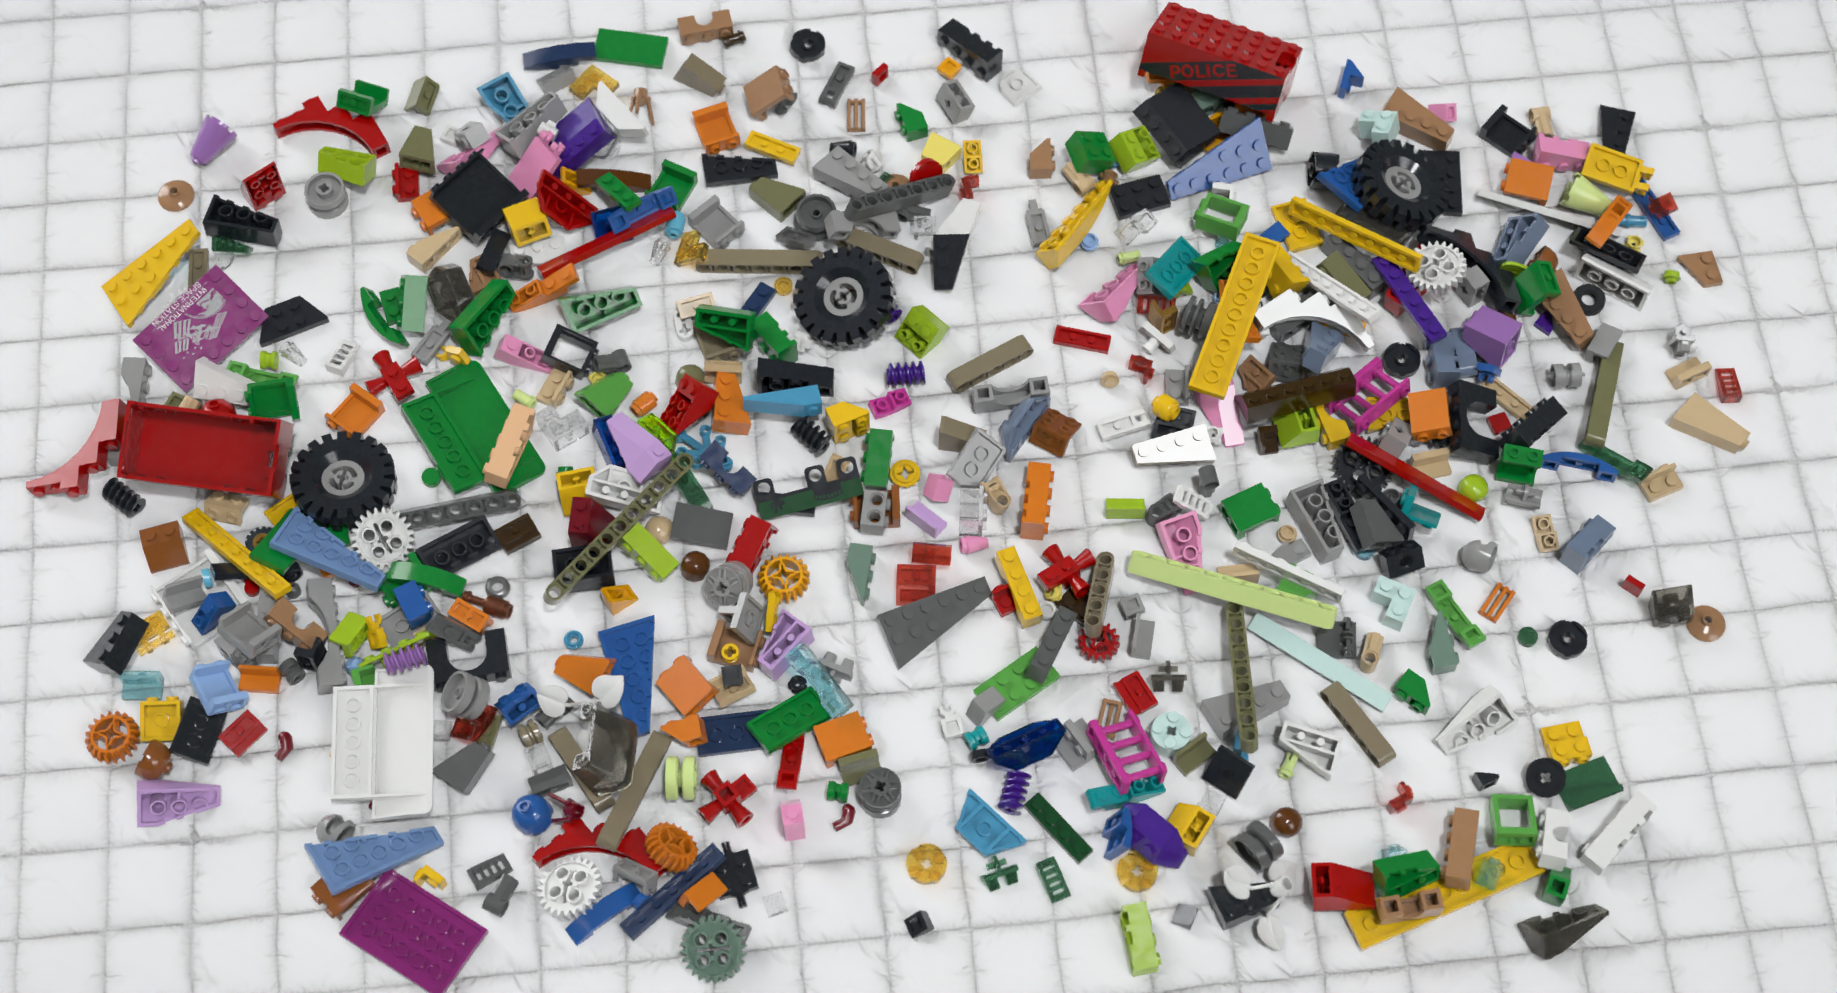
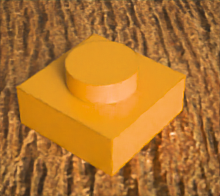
[937,56,962,81]

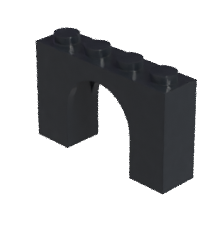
[1447,379,1499,465]
[425,628,512,692]

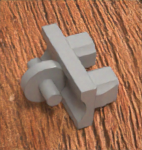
[1669,324,1696,357]
[1505,483,1543,510]
[817,651,854,686]

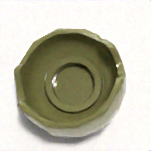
[675,364,704,388]

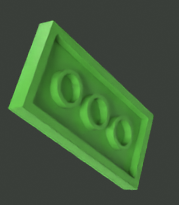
[973,646,1060,722]

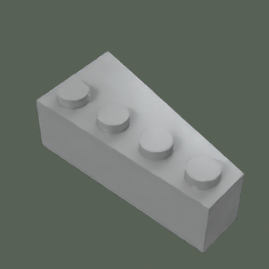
[494,90,568,159]
[1200,680,1291,741]

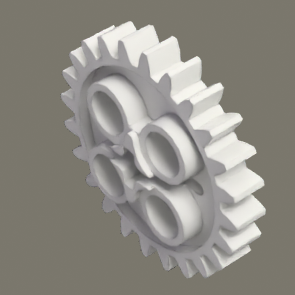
[1405,241,1467,294]
[351,506,415,570]
[537,855,604,920]

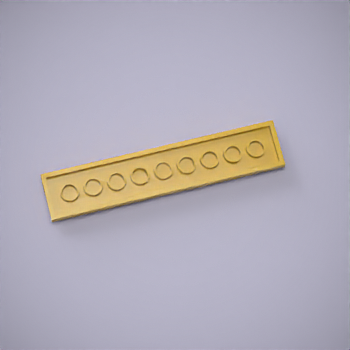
[1188,232,1281,400]
[1343,846,1545,951]

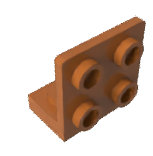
[1029,408,1082,458]

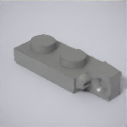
[1026,199,1051,247]
[411,318,452,366]

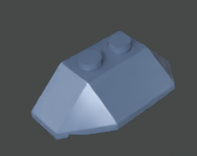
[1000,396,1051,463]

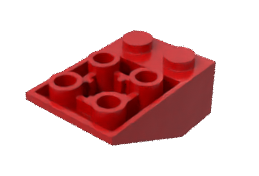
[240,161,286,212]
[659,373,719,435]
[1311,862,1376,911]

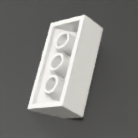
[1574,252,1654,312]

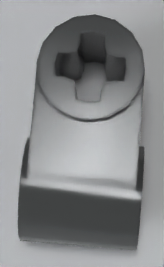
[497,253,534,280]
[1146,493,1183,527]

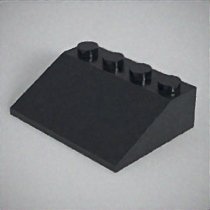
[1133,82,1222,168]

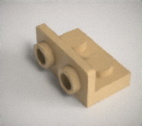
[535,368,575,410]
[1638,463,1684,503]

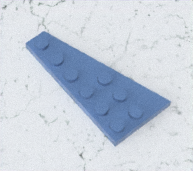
[269,506,386,593]
[304,826,444,896]

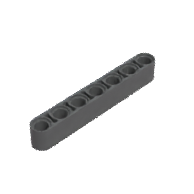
[844,174,955,221]
[389,489,521,529]

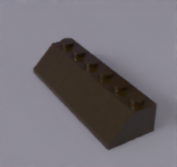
[1235,367,1356,424]

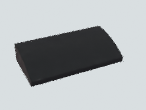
[1569,225,1647,274]
[415,515,503,574]

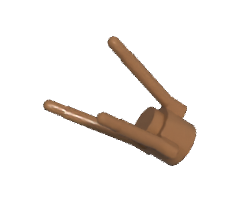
[629,87,655,126]

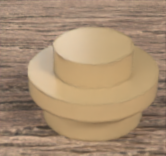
[1100,371,1119,388]
[1278,525,1297,544]

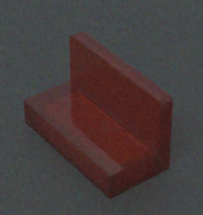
[912,542,952,566]

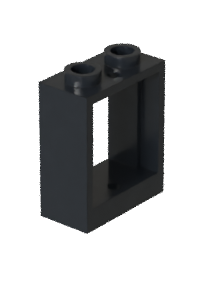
[540,323,599,380]

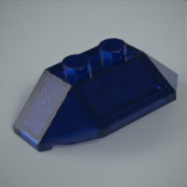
[985,718,1066,771]

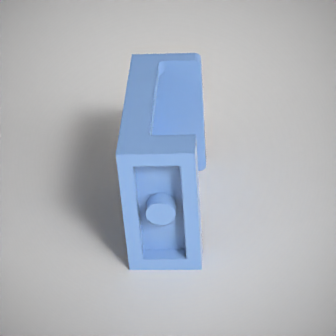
[189,660,249,716]

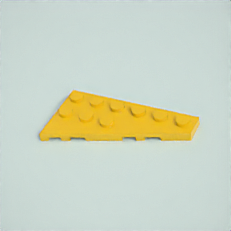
[101,219,201,328]

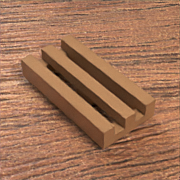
[847,98,865,132]
[1098,698,1123,741]

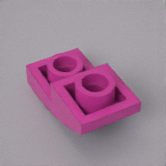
[868,388,912,420]

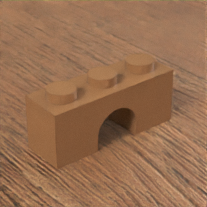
[677,9,734,46]
[263,596,329,650]
[1376,888,1445,925]

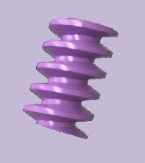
[383,642,428,675]

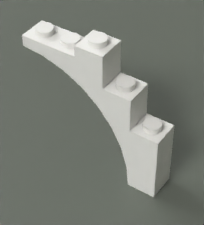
[1254,289,1375,352]

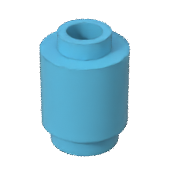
[665,211,686,239]

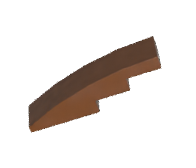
[577,169,652,193]

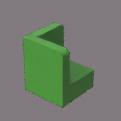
[350,664,376,686]

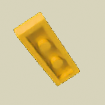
[744,130,801,166]

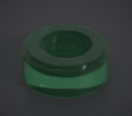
[1517,627,1538,647]

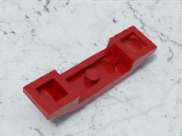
[776,733,806,790]

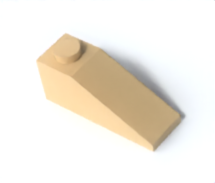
[406,226,463,274]

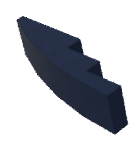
[522,42,596,70]

